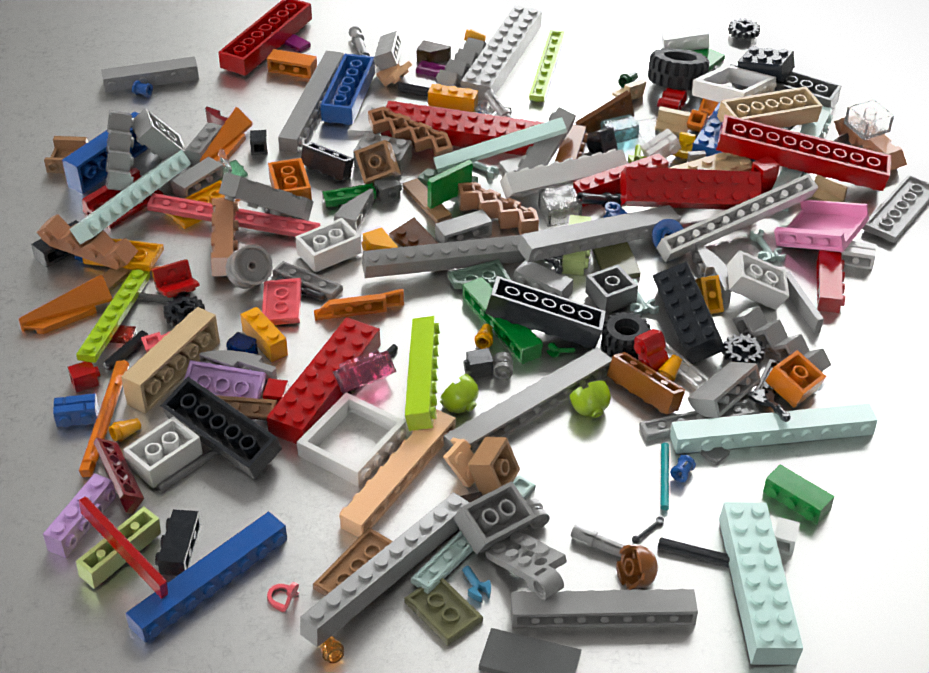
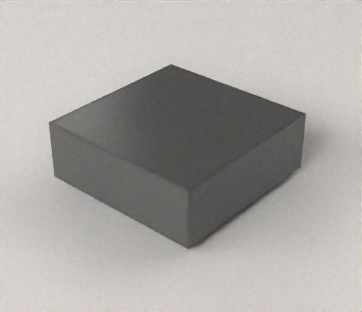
[701,447,730,465]

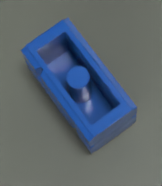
[53,393,99,427]

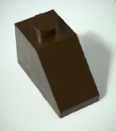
[416,40,451,64]

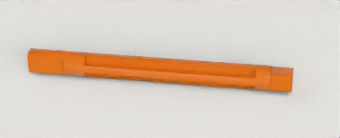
[79,360,129,478]

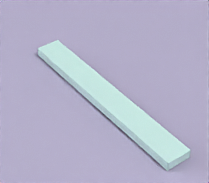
[434,117,567,173]
[411,475,536,594]

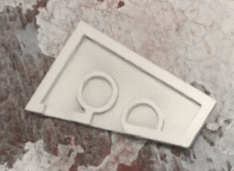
[348,103,385,136]

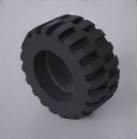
[647,48,710,91]

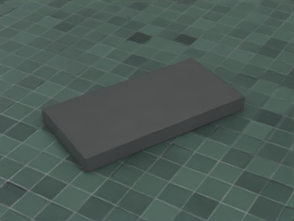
[478,628,582,673]

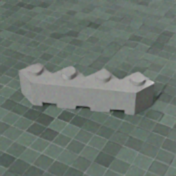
[436,37,487,88]
[106,110,134,191]
[219,172,314,221]
[732,306,832,372]

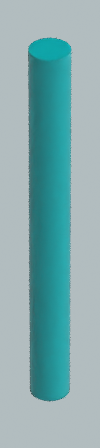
[661,442,669,511]

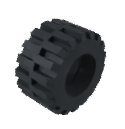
[601,312,651,360]

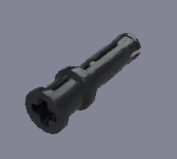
[576,192,622,208]

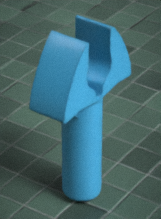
[462,566,491,602]

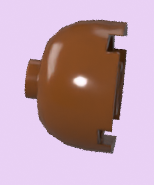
[616,544,659,590]

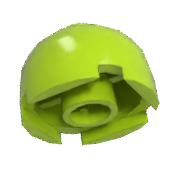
[439,374,479,413]
[569,380,611,418]

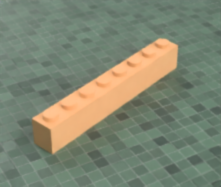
[339,409,456,537]

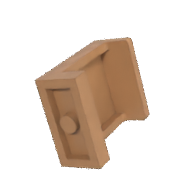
[44,136,88,174]

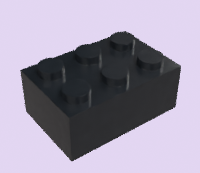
[737,46,795,82]

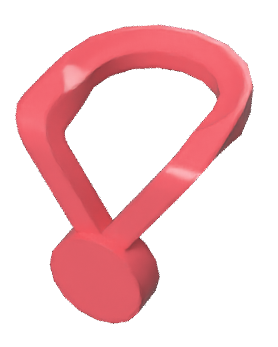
[267,582,300,612]

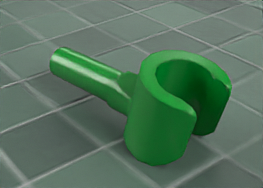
[546,343,575,358]

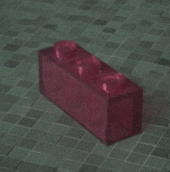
[333,350,397,394]

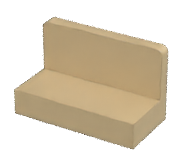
[612,80,647,100]
[654,106,690,135]
[807,175,848,202]

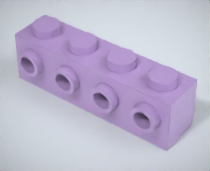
[43,473,116,558]

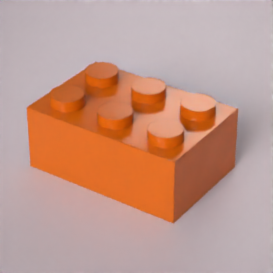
[268,158,312,200]

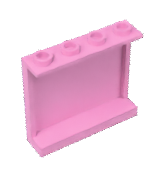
[774,200,869,252]

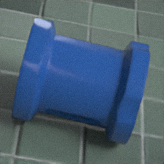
[132,80,153,98]
[670,455,696,483]

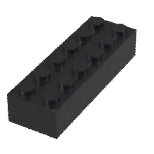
[652,261,726,364]
[485,276,606,349]
[160,377,282,479]

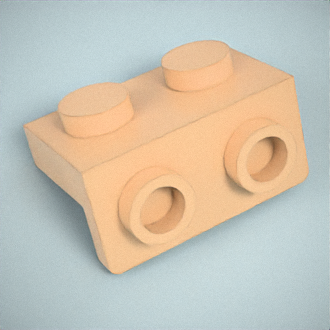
[376,60,412,87]
[443,437,475,488]

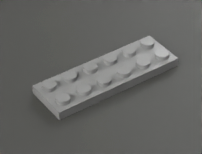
[862,173,929,242]

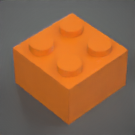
[765,350,827,408]

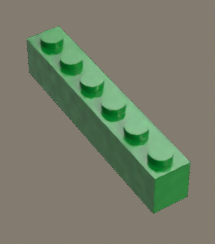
[463,277,543,364]

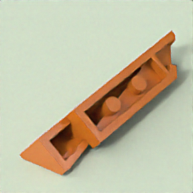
[200,107,253,166]
[19,275,113,334]
[314,289,404,321]

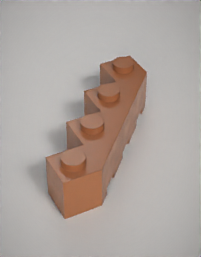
[368,106,453,157]
[834,113,908,171]
[458,182,539,235]
[211,197,239,276]
[36,214,138,270]

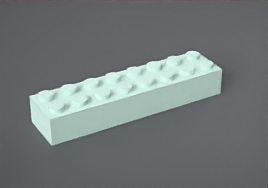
[719,502,804,665]

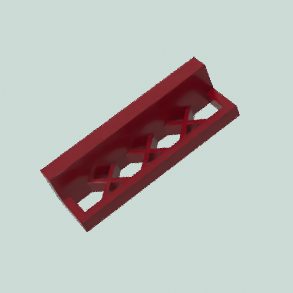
[94,437,144,514]

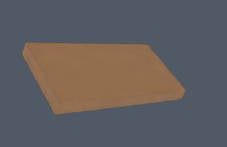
[313,528,393,596]

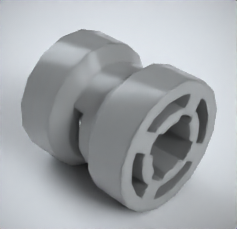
[493,352,513,380]
[526,498,550,529]

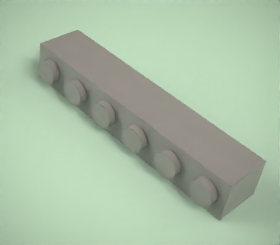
[101,56,199,93]
[514,106,576,196]

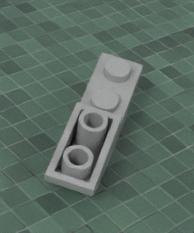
[692,244,732,304]
[199,350,277,384]

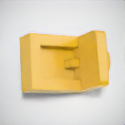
[673,132,696,159]

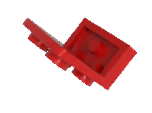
[151,259,200,298]

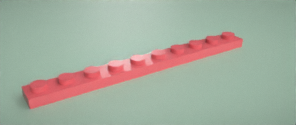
[147,193,321,237]

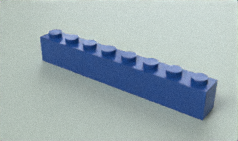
[125,511,287,643]

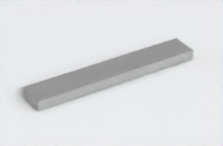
[639,399,760,441]

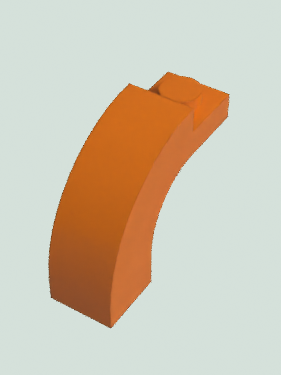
[687,98,719,133]

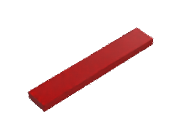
[79,496,168,599]

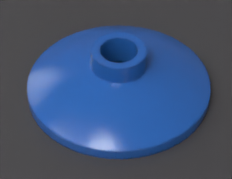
[652,219,684,249]

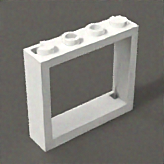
[692,65,777,103]
[297,392,407,487]

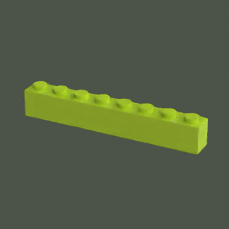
[405,315,441,431]

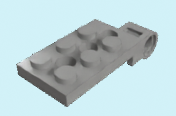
[485,531,567,600]

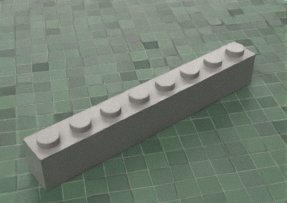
[511,588,698,628]

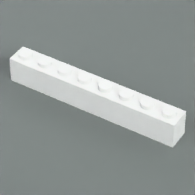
[500,149,628,199]

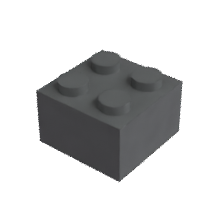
[585,265,638,314]

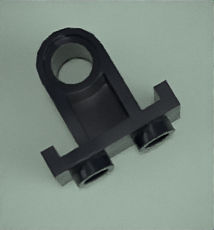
[586,127,618,154]

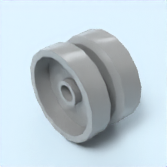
[226,245,273,289]

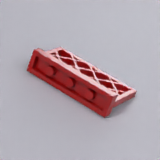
[82,167,163,229]

